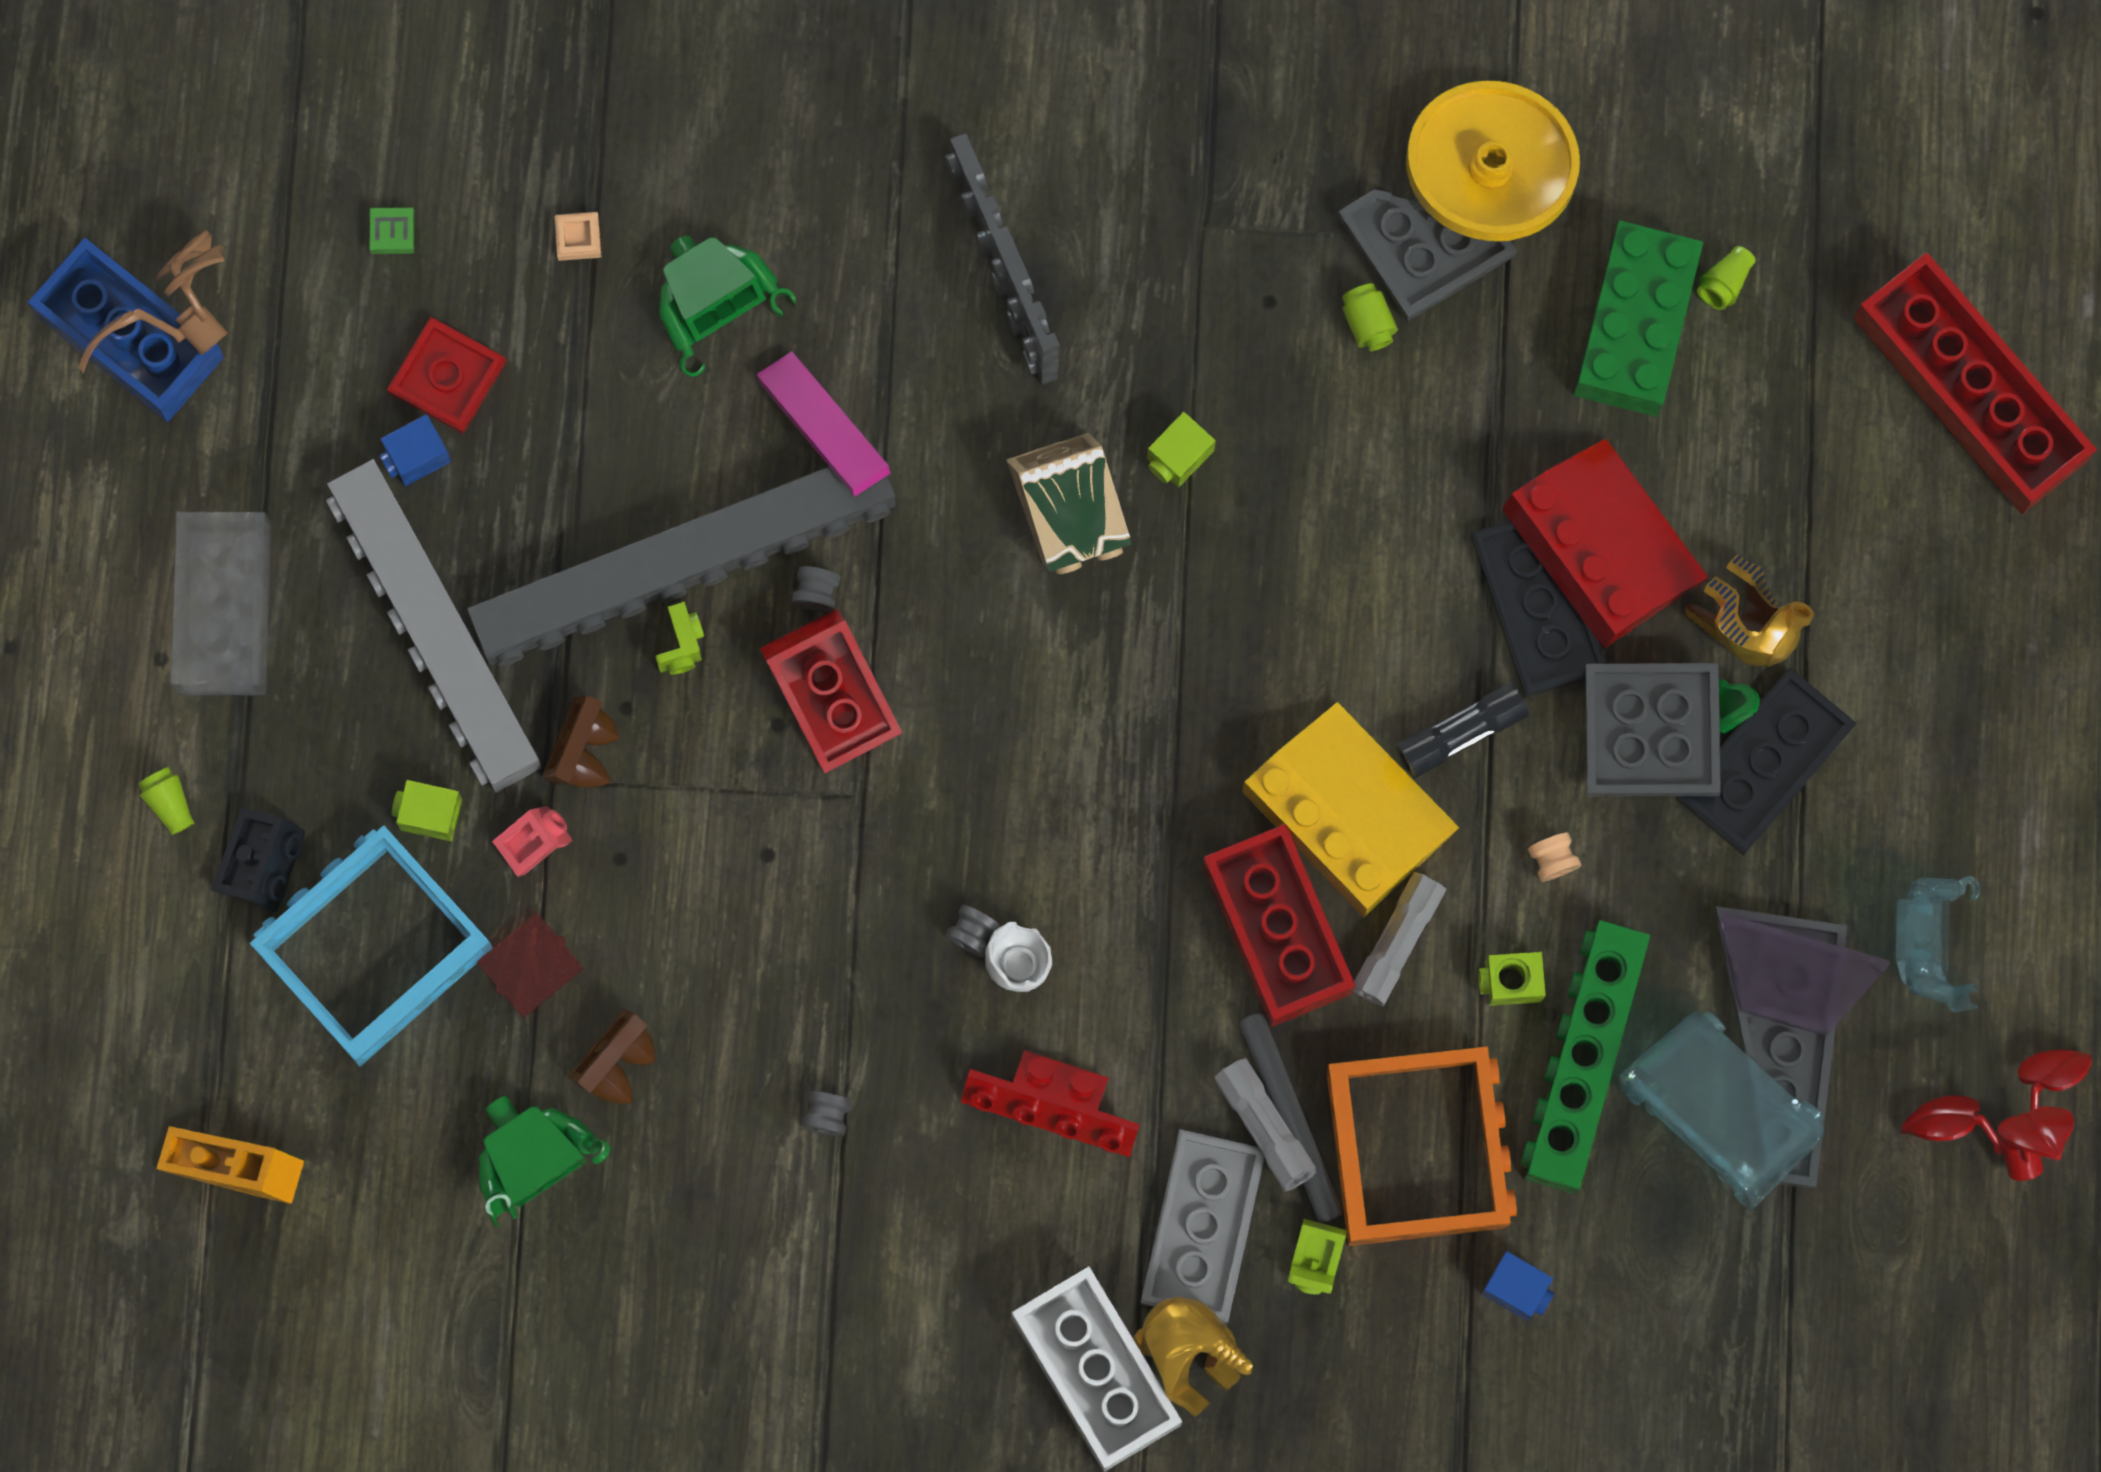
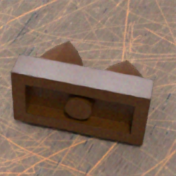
[541,695,619,788]
[567,1009,655,1104]

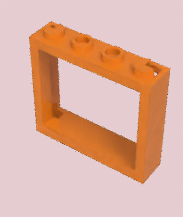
[1326,1047,1517,1246]

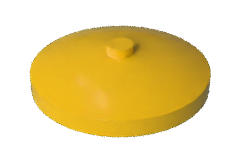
[1406,81,1580,241]

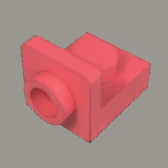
[492,806,572,877]

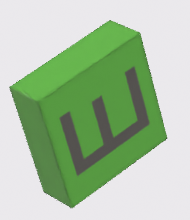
[370,208,415,254]

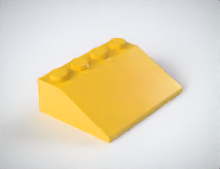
[1242,702,1459,918]

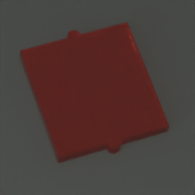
[477,913,584,1018]

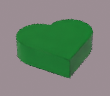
[1719,679,1760,734]

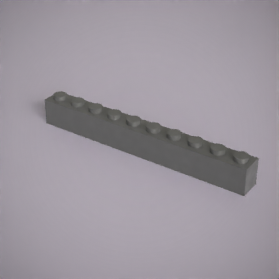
[467,449,896,666]

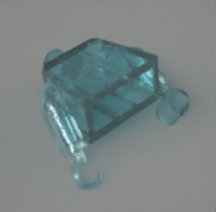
[1896,876,1981,1012]

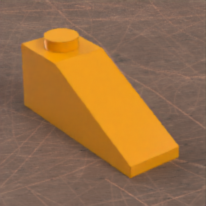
[156,1126,304,1204]

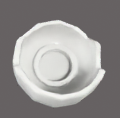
[985,922,1052,992]

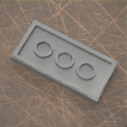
[1140,1129,1265,1324]

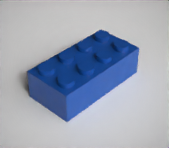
[28,238,224,423]

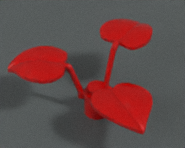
[1902,1049,2092,1181]

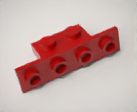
[961,1050,1140,1157]

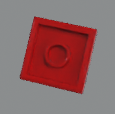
[387,317,507,434]

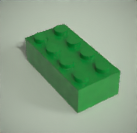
[1574,220,1703,417]

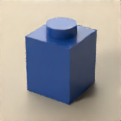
[379,414,451,486]
[1481,1251,1555,1321]

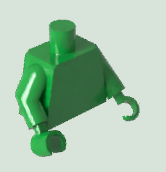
[659,236,796,377]
[479,1095,611,1227]

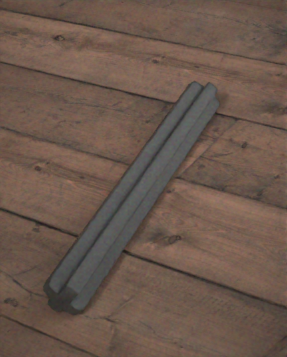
[1240,1013,1342,1223]

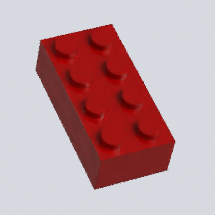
[1202,824,1355,1027]

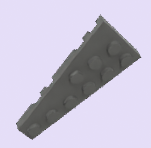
[945,133,1060,385]

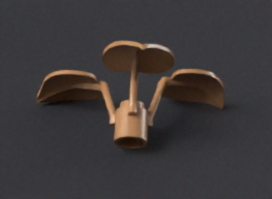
[79,230,228,374]

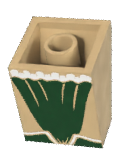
[1006,433,1132,574]

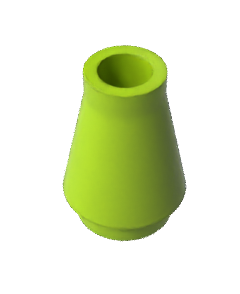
[1697,246,1756,310]
[138,767,195,836]

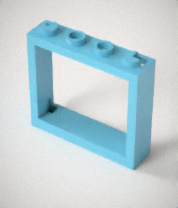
[250,825,493,1067]

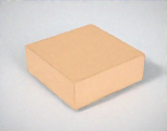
[555,212,601,261]

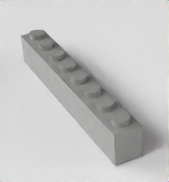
[326,459,542,793]

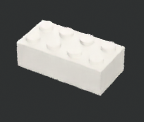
[1011,1267,1182,1472]

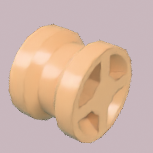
[1528,832,1581,882]

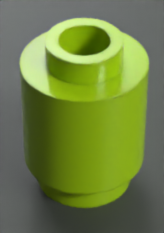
[1342,283,1398,351]

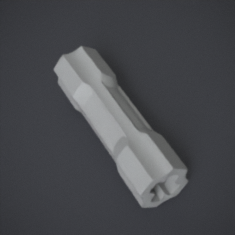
[1354,872,1447,1006]
[1214,1059,1316,1191]

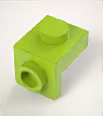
[655,602,704,675]
[1288,1219,1347,1295]

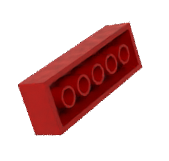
[1853,252,2097,515]

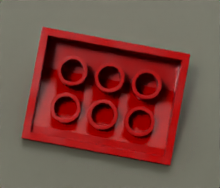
[1502,439,1709,649]

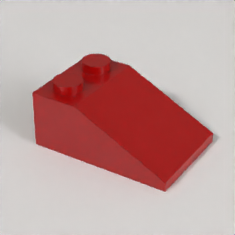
[760,609,902,774]

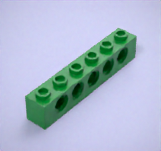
[1520,920,1651,1194]

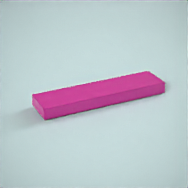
[756,352,891,497]

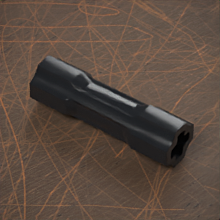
[1396,682,1529,779]

